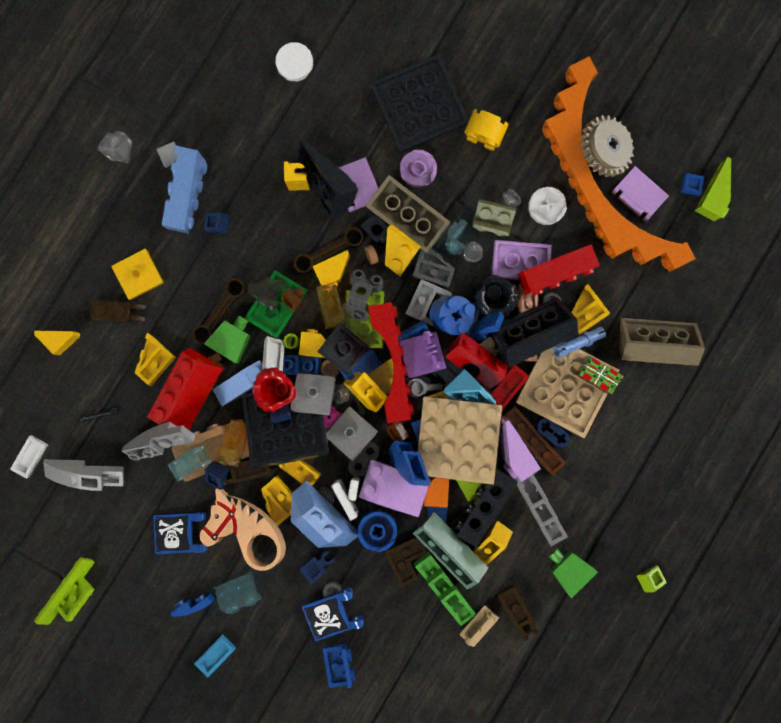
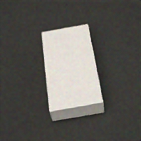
[262,336,285,371]
[10,435,48,479]
[348,477,360,501]

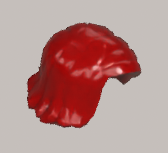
[252,367,297,412]

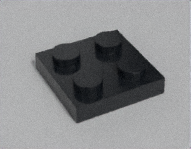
[317,323,370,376]

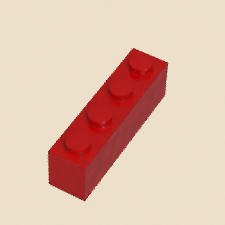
[517,244,600,296]

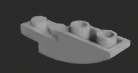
[122,422,195,460]
[44,459,124,491]

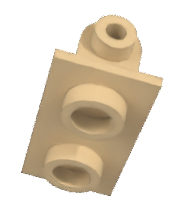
[459,605,499,647]

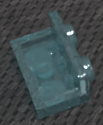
[445,219,468,255]

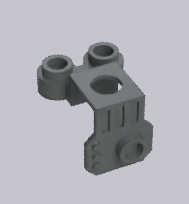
[342,269,384,322]

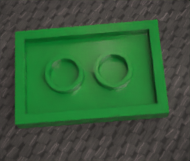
[245,270,308,339]

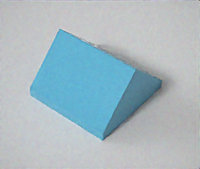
[444,369,496,404]

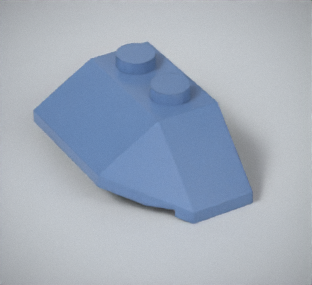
[291,481,358,548]

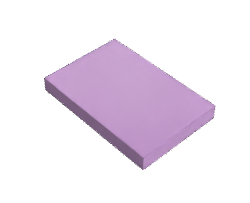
[491,240,552,281]

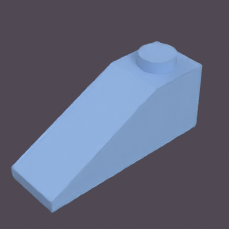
[213,360,263,406]

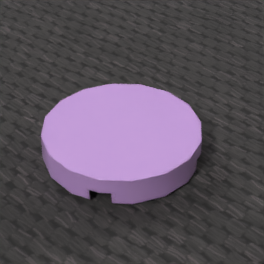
[400,150,437,188]

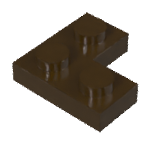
[385,536,427,587]

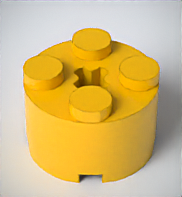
[464,109,509,151]

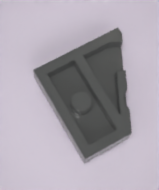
[413,248,455,288]

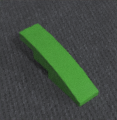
[413,551,476,626]

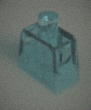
[168,446,212,482]

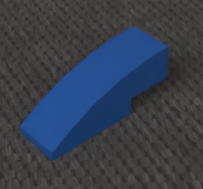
[388,441,431,486]

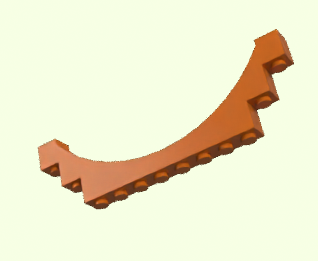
[542,56,696,272]

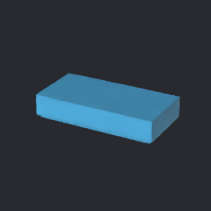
[194,634,236,678]

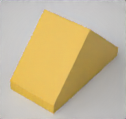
[34,331,80,355]

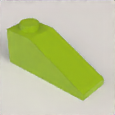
[695,157,731,221]

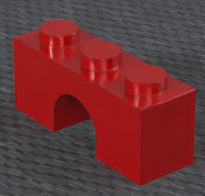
[445,333,508,389]

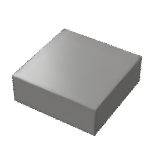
[157,142,177,168]

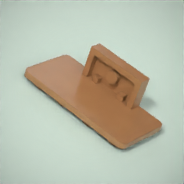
[172,419,249,481]

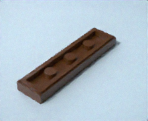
[503,406,566,476]

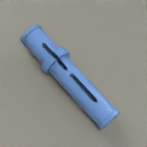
[552,327,606,358]

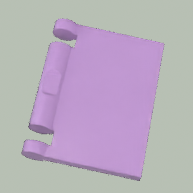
[339,157,378,212]
[612,166,669,222]

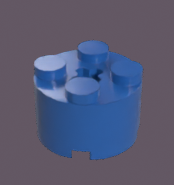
[429,295,475,335]
[358,509,397,552]

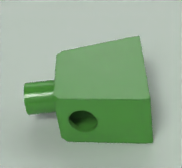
[204,316,250,364]
[549,548,598,598]

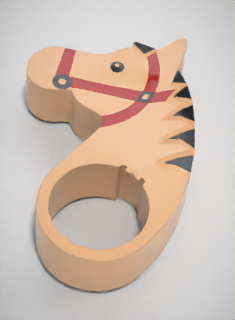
[200,488,286,571]

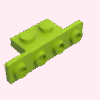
[34,558,95,625]

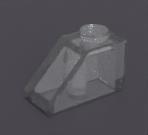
[98,131,132,163]

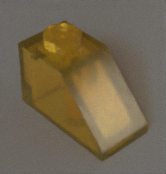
[316,283,345,329]
[219,419,247,467]

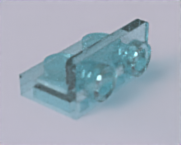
[214,573,262,614]

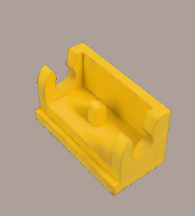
[284,162,310,191]
[343,372,387,412]
[279,460,321,486]

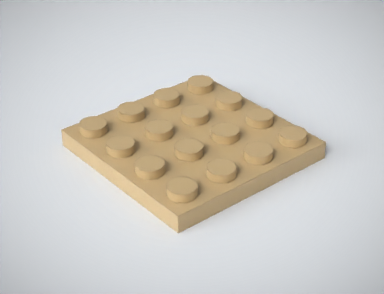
[515,342,619,438]
[418,397,502,484]

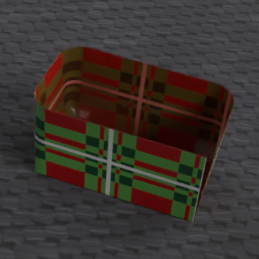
[576,356,624,395]

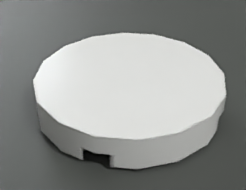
[276,43,313,81]
[528,187,567,225]

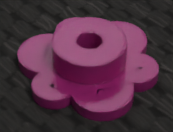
[324,407,341,428]

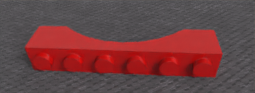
[368,302,414,423]

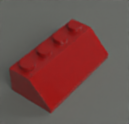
[147,348,223,430]

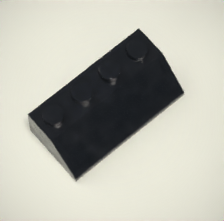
[490,297,579,367]

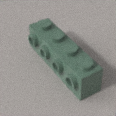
[413,512,488,589]

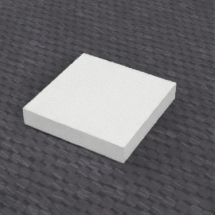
[331,479,358,521]

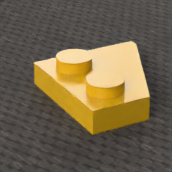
[572,284,610,336]
[135,333,176,386]

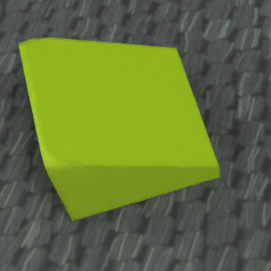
[637,565,666,593]

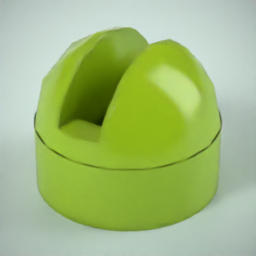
[284,334,300,349]

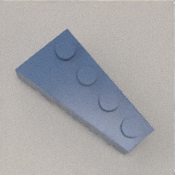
[162,145,207,234]

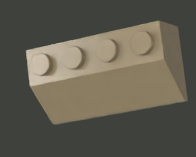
[366,175,451,253]
[619,318,705,366]

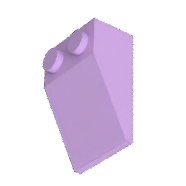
[499,415,541,482]
[359,460,431,517]

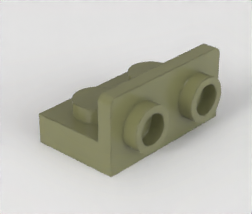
[472,199,516,236]

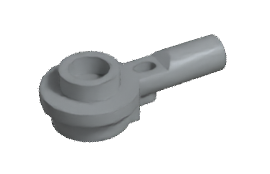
[407,378,443,397]

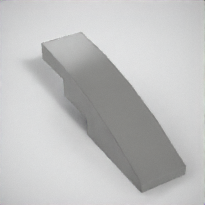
[515,475,568,547]

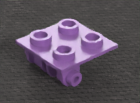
[399,331,446,378]

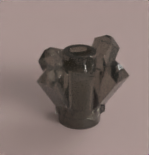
[248,276,285,310]

